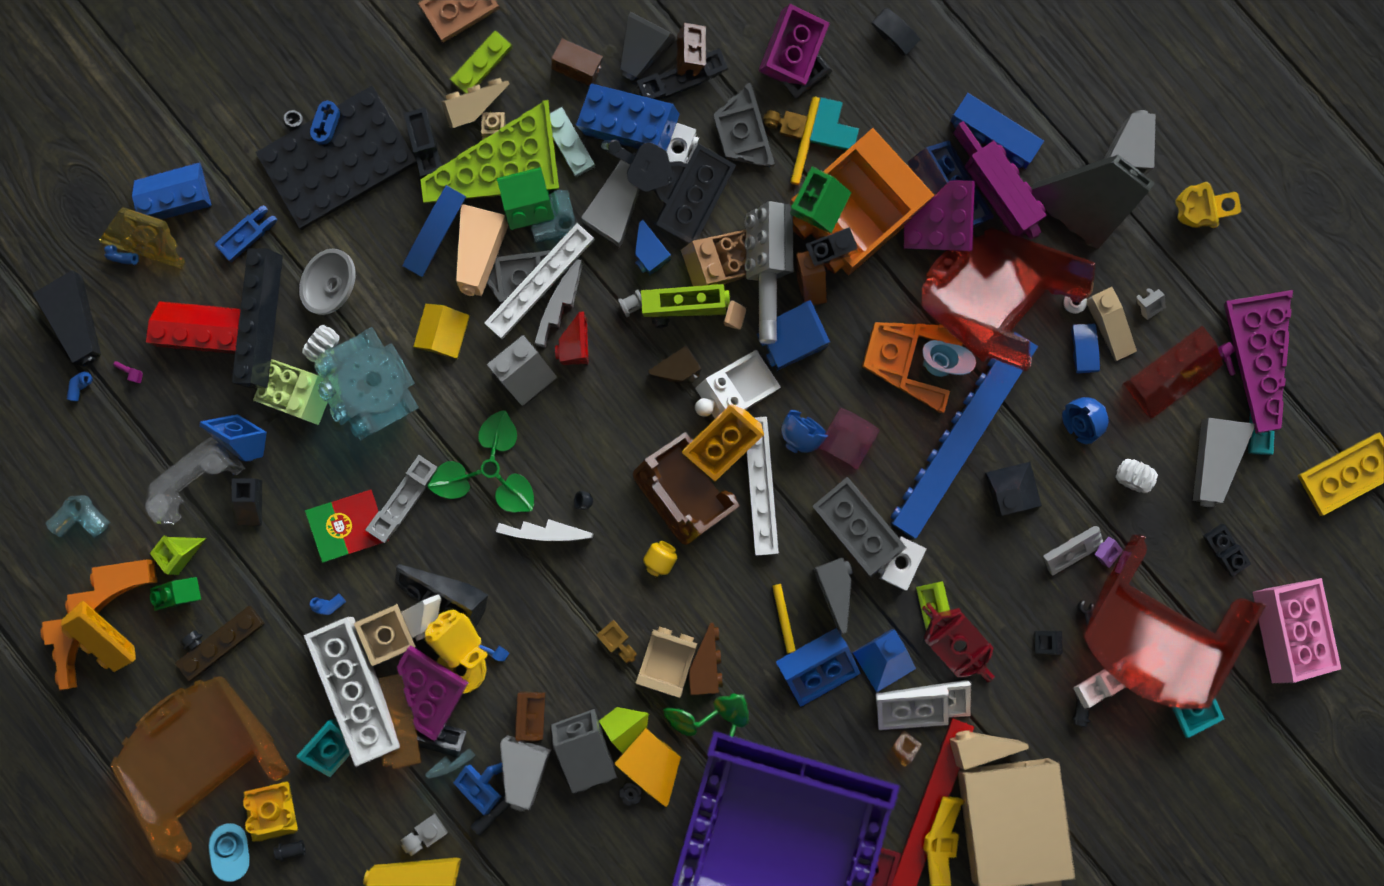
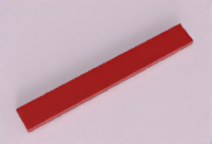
[892,718,974,886]

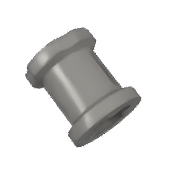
[618,290,642,318]

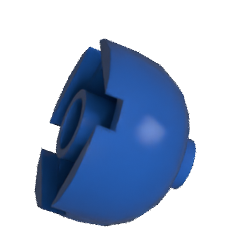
[1062,397,1109,444]
[781,410,828,453]

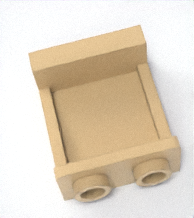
[636,627,697,698]

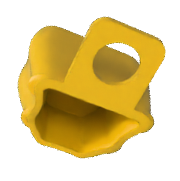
[1175,182,1241,228]
[425,610,487,670]

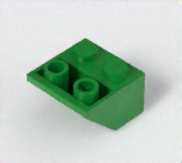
[790,167,852,234]

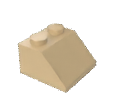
[354,604,416,666]

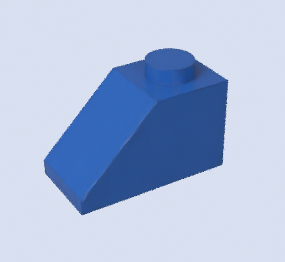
[635,220,671,275]

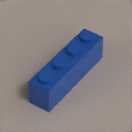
[950,93,1044,169]

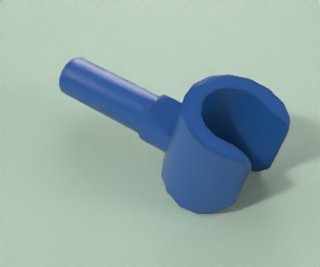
[478,645,509,661]

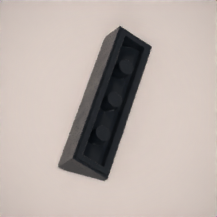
[388,709,467,758]

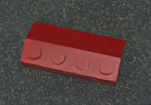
[146,301,240,354]

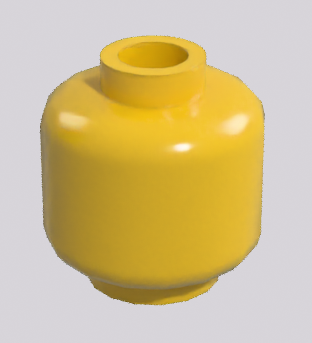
[643,541,677,576]

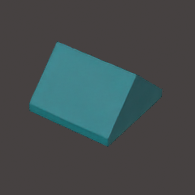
[1167,676,1224,738]
[297,718,351,777]

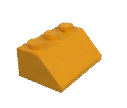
[682,404,764,481]
[61,600,136,672]

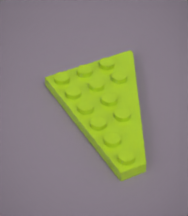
[421,100,559,203]

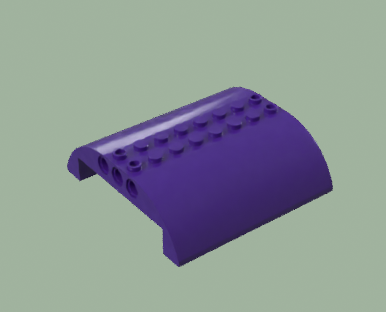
[672,731,899,886]

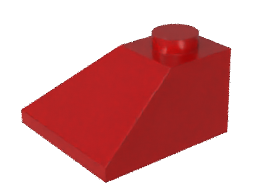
[555,312,589,365]

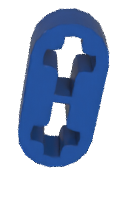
[310,101,340,145]

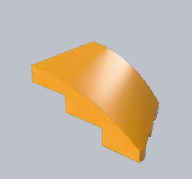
[615,728,681,807]

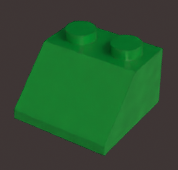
[497,167,554,230]

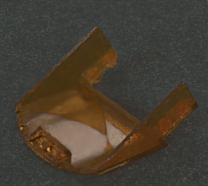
[111,676,290,863]

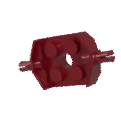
[922,603,995,682]

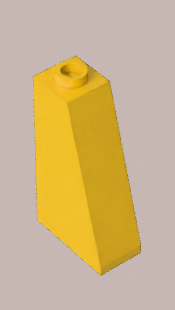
[363,858,461,886]

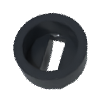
[284,110,302,130]
[574,491,594,510]

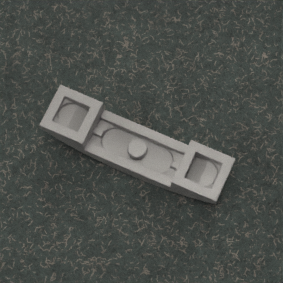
[365,455,438,543]

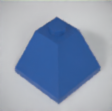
[199,414,267,461]
[852,629,916,692]

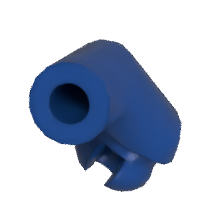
[104,245,139,264]

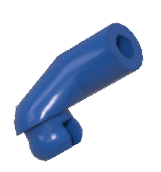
[67,372,92,401]
[309,594,346,615]

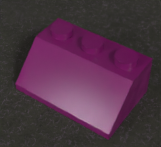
[758,4,829,85]

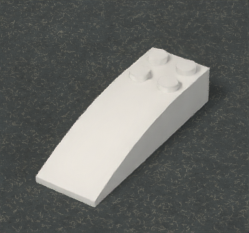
[304,617,400,766]

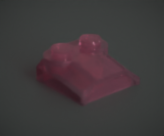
[819,407,880,470]

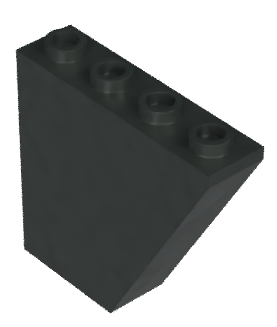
[1031,155,1154,250]

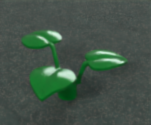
[428,410,534,512]
[663,693,749,737]

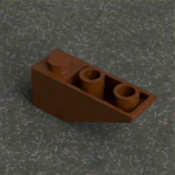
[689,622,723,695]

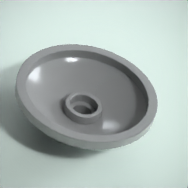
[299,249,355,315]

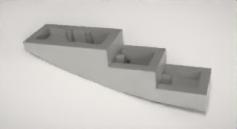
[535,259,583,348]

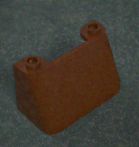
[633,432,740,545]

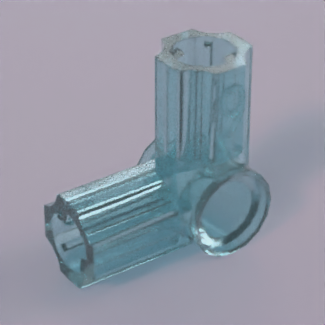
[531,190,577,243]
[46,495,110,537]

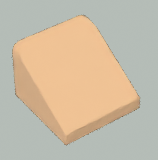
[724,300,746,329]

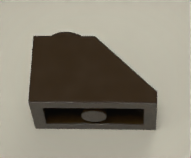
[648,346,701,384]

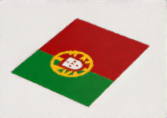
[305,490,389,562]

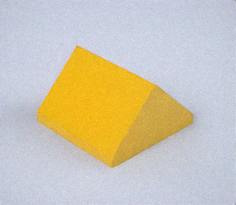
[413,304,469,359]

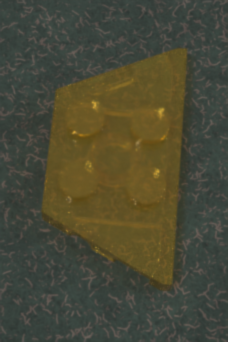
[100,207,185,269]

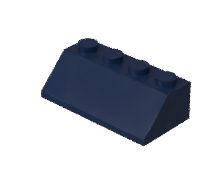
[907,141,994,229]

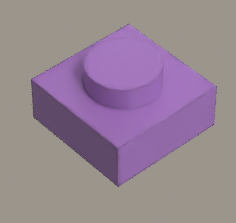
[1095,536,1123,568]

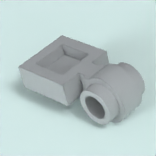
[400,814,448,856]

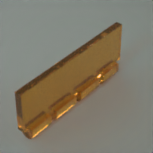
[379,674,421,769]

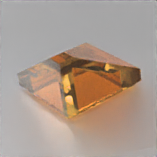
[892,731,922,766]

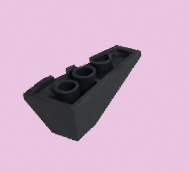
[395,564,488,628]

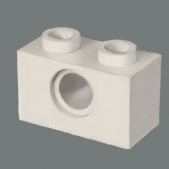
[667,123,699,163]
[878,537,926,590]

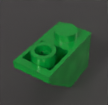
[150,577,201,611]

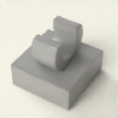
[1137,288,1166,320]

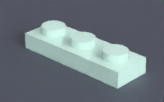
[550,107,595,177]

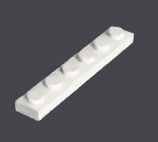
[485,223,594,339]
[747,417,778,555]

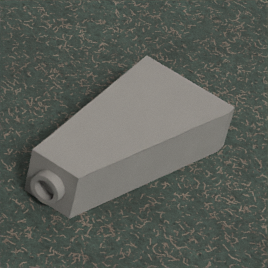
[581,153,640,247]
[1193,418,1254,507]

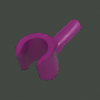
[1217,343,1236,376]
[113,361,143,383]

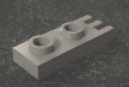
[1043,526,1103,575]

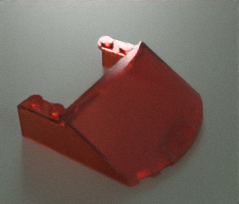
[922,228,1096,371]
[1084,534,1266,709]

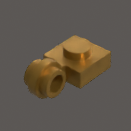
[763,110,807,140]
[596,620,637,663]

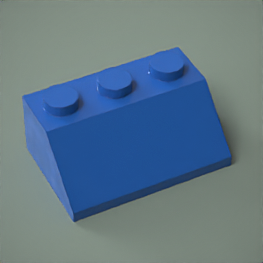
[132,163,212,224]
[776,628,861,707]

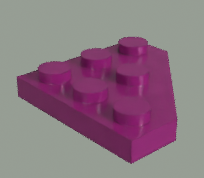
[904,180,975,251]
[397,645,469,741]

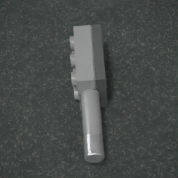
[745,201,793,344]

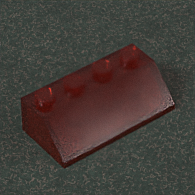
[1123,325,1223,419]

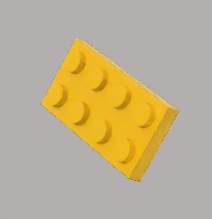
[1297,432,1384,516]

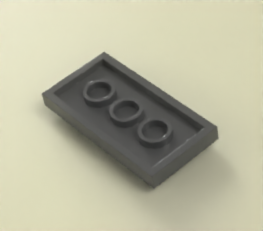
[812,477,907,577]

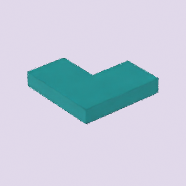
[810,98,859,150]

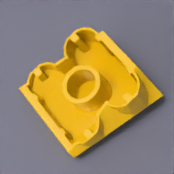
[243,782,298,841]

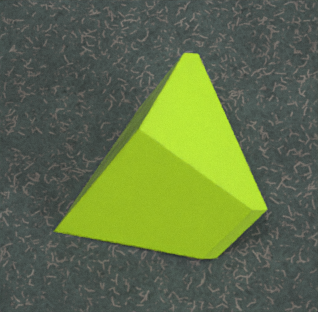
[150,535,206,575]
[599,707,649,754]

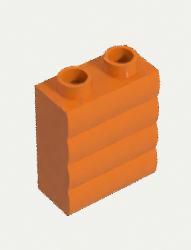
[790,128,934,275]

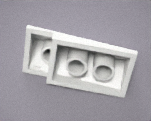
[876,680,971,730]

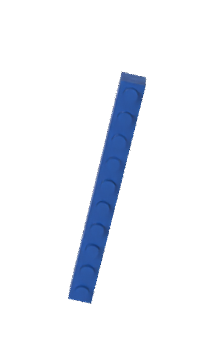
[890,332,1038,539]

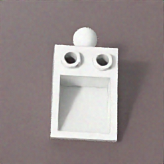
[695,350,781,419]

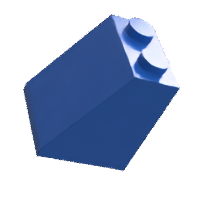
[757,300,830,371]

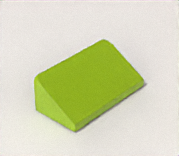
[916,581,950,630]

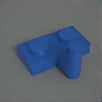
[453,762,503,815]

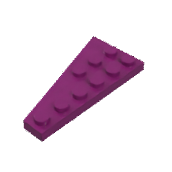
[1224,290,1293,434]

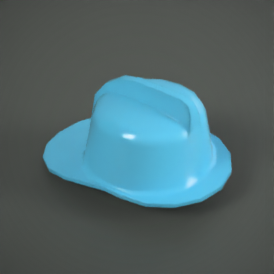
[922,340,976,377]
[209,824,249,881]

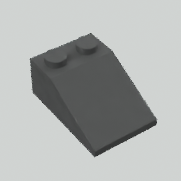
[813,558,853,634]

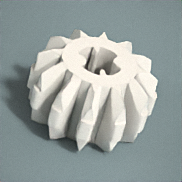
[302,325,339,364]
[1116,459,1158,493]

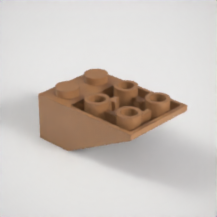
[681,230,746,286]

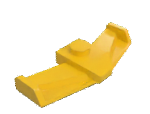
[924,797,964,886]

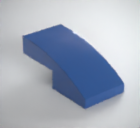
[1071,324,1100,373]

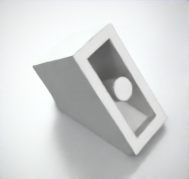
[401,594,441,641]

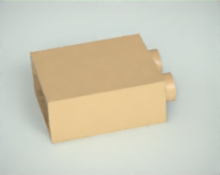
[958,758,1075,886]

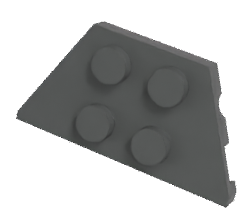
[713,83,775,167]
[487,250,551,303]

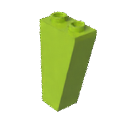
[641,284,730,317]

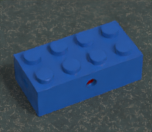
[576,83,680,152]

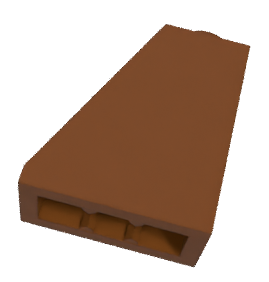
[794,251,827,306]

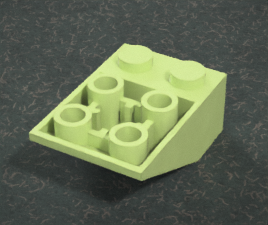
[253,359,335,425]

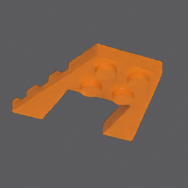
[862,322,967,413]

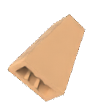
[456,204,508,296]

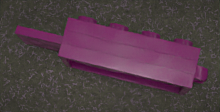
[953,121,1047,240]

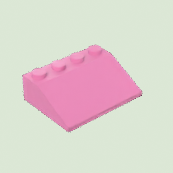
[1253,578,1341,683]

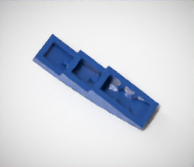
[402,185,466,277]

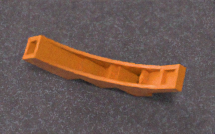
[41,560,157,690]

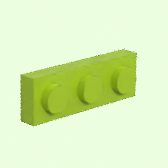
[450,31,513,94]

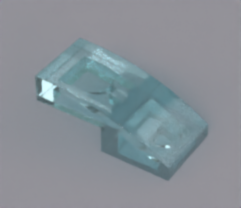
[425,748,475,778]

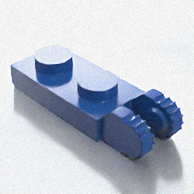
[215,205,277,263]

